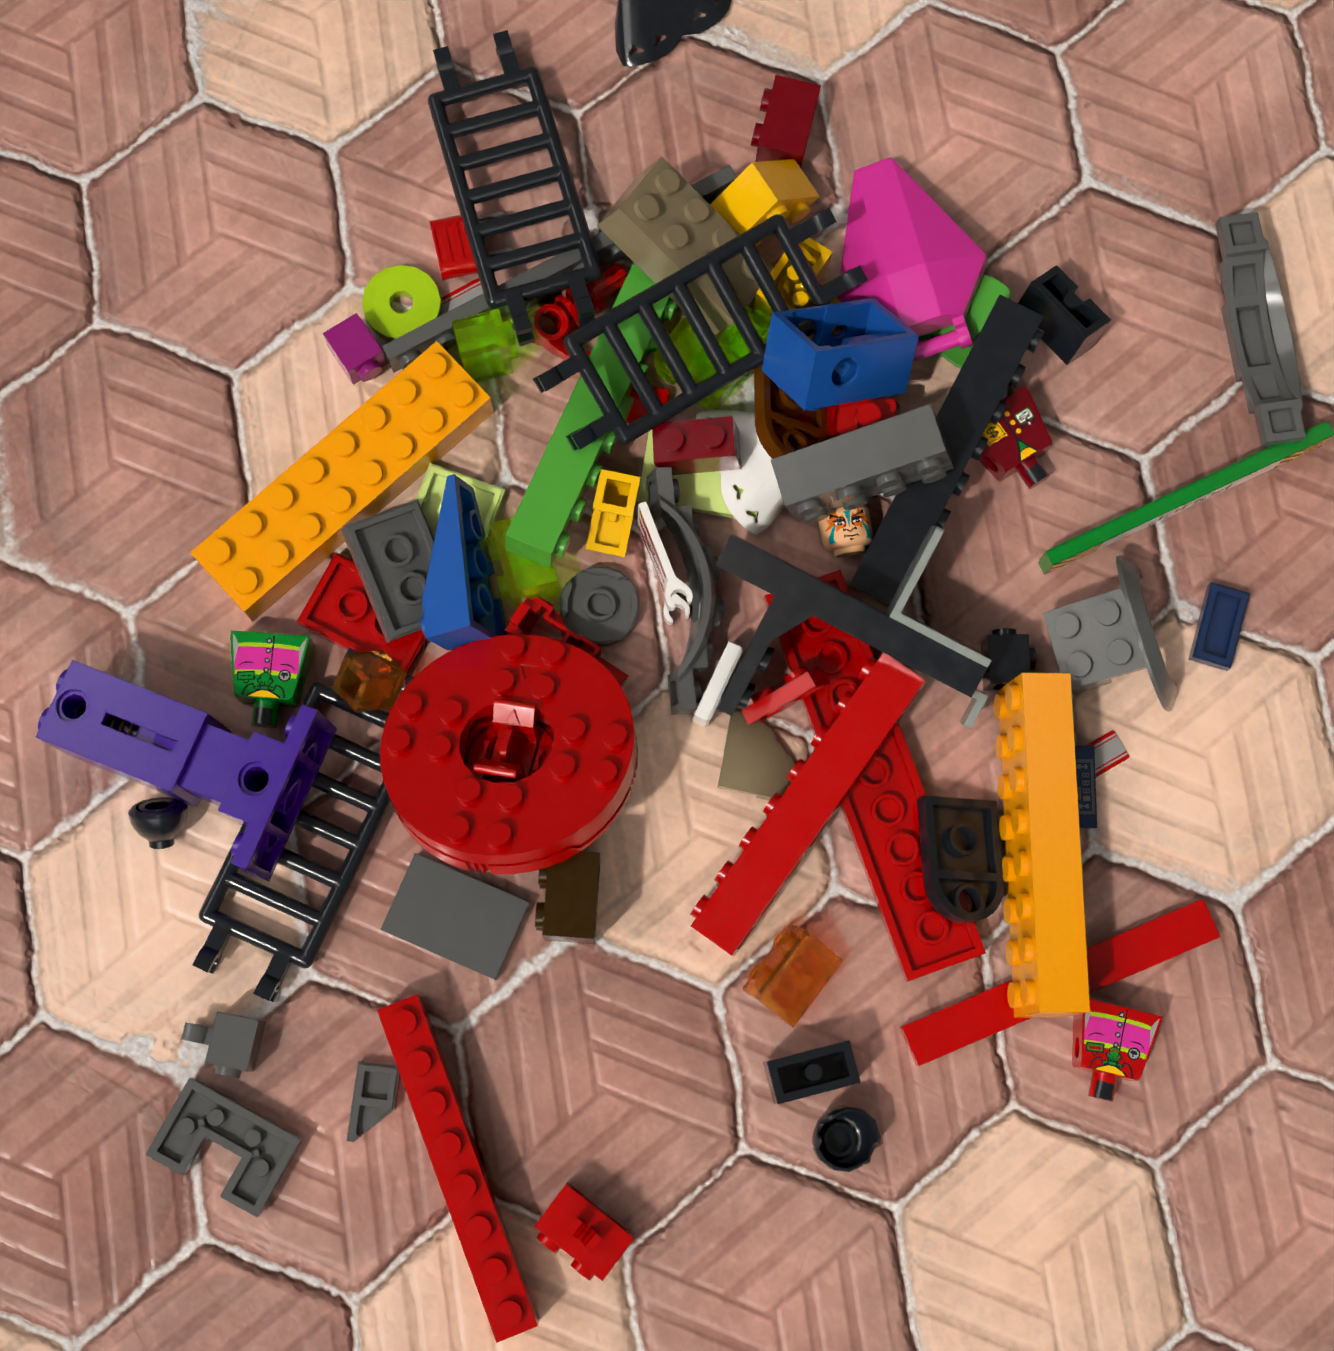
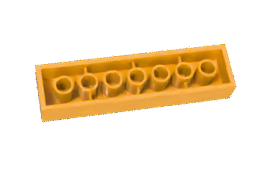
[190,341,493,622]
[993,673,1090,1018]

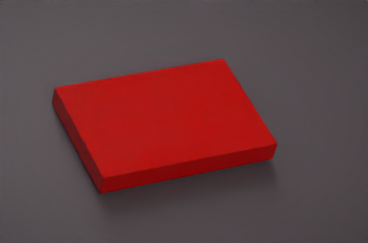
[296,553,428,680]

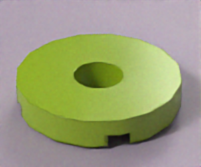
[362,265,442,342]

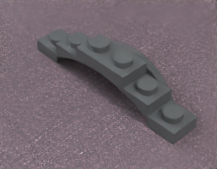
[1215,212,1306,447]
[647,467,724,715]

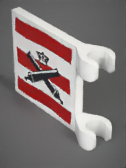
[637,501,693,625]

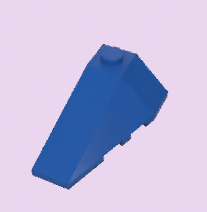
[421,474,507,650]

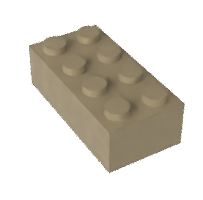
[597,156,773,335]

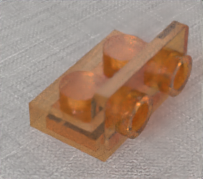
[743,924,843,1028]

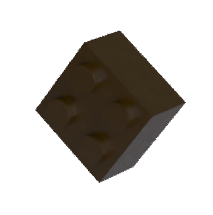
[535,851,601,944]

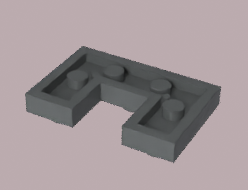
[145,1077,303,1217]

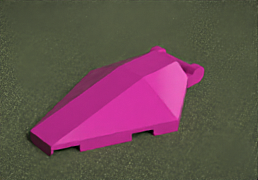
[837,157,988,362]

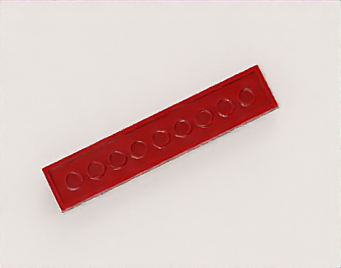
[764,569,986,982]

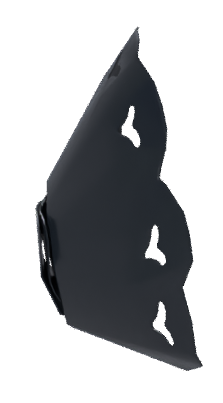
[615,0,732,66]

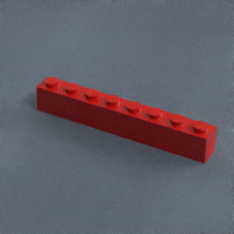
[690,652,925,956]
[377,994,540,1343]

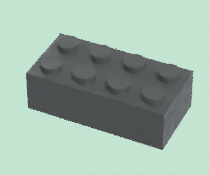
[771,404,954,524]

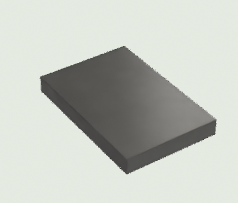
[341,500,434,643]
[380,853,530,980]

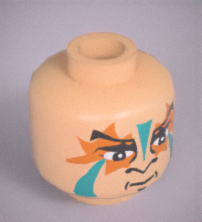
[818,505,874,558]

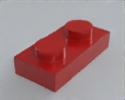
[741,667,830,725]

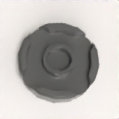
[560,566,640,647]

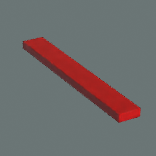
[900,899,1221,1066]

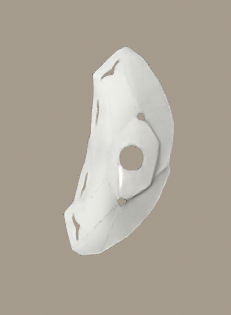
[696,410,796,535]

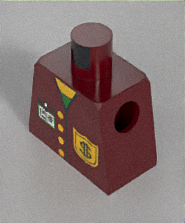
[978,386,1052,490]

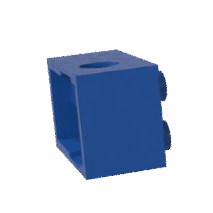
[762,298,919,411]

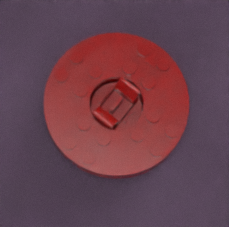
[380,634,638,875]

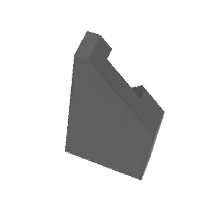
[346,1061,400,1142]

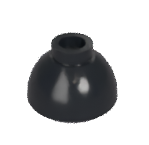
[128,797,188,849]

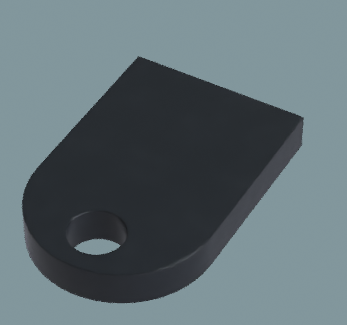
[917,796,1004,924]

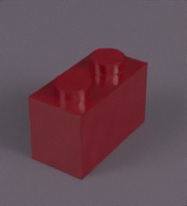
[751,75,821,168]
[652,416,741,475]

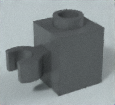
[181,1012,266,1078]

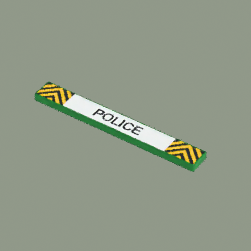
[1038,422,1334,575]

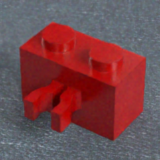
[534,1182,634,1281]

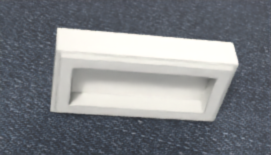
[692,641,742,727]

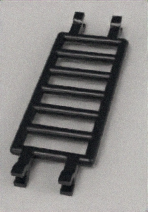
[428,30,602,346]
[533,208,868,451]
[192,648,414,1002]

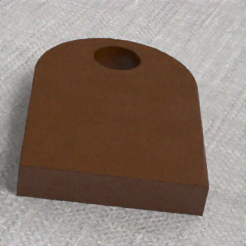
[754,364,828,459]

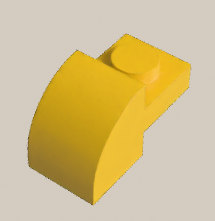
[585,469,641,557]

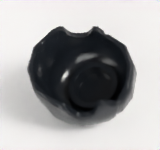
[812,1105,881,1172]

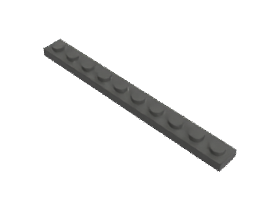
[382,165,737,373]

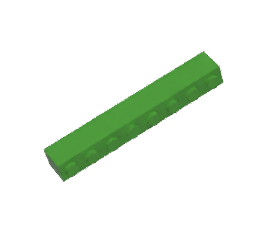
[505,264,678,568]

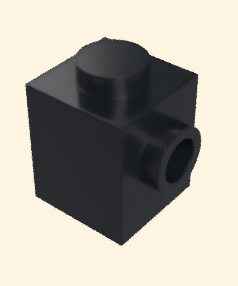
[981,628,1036,690]

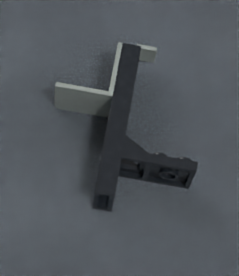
[715,525,992,729]

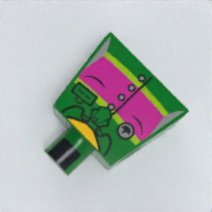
[230,630,315,728]

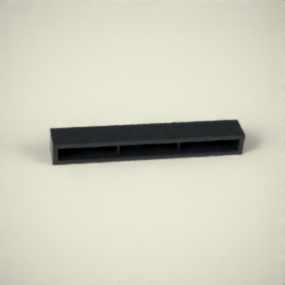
[848,295,1045,608]

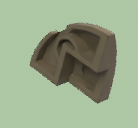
[717,711,794,800]

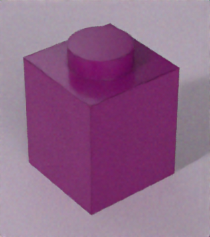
[323,313,387,385]

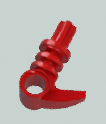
[529,264,627,360]

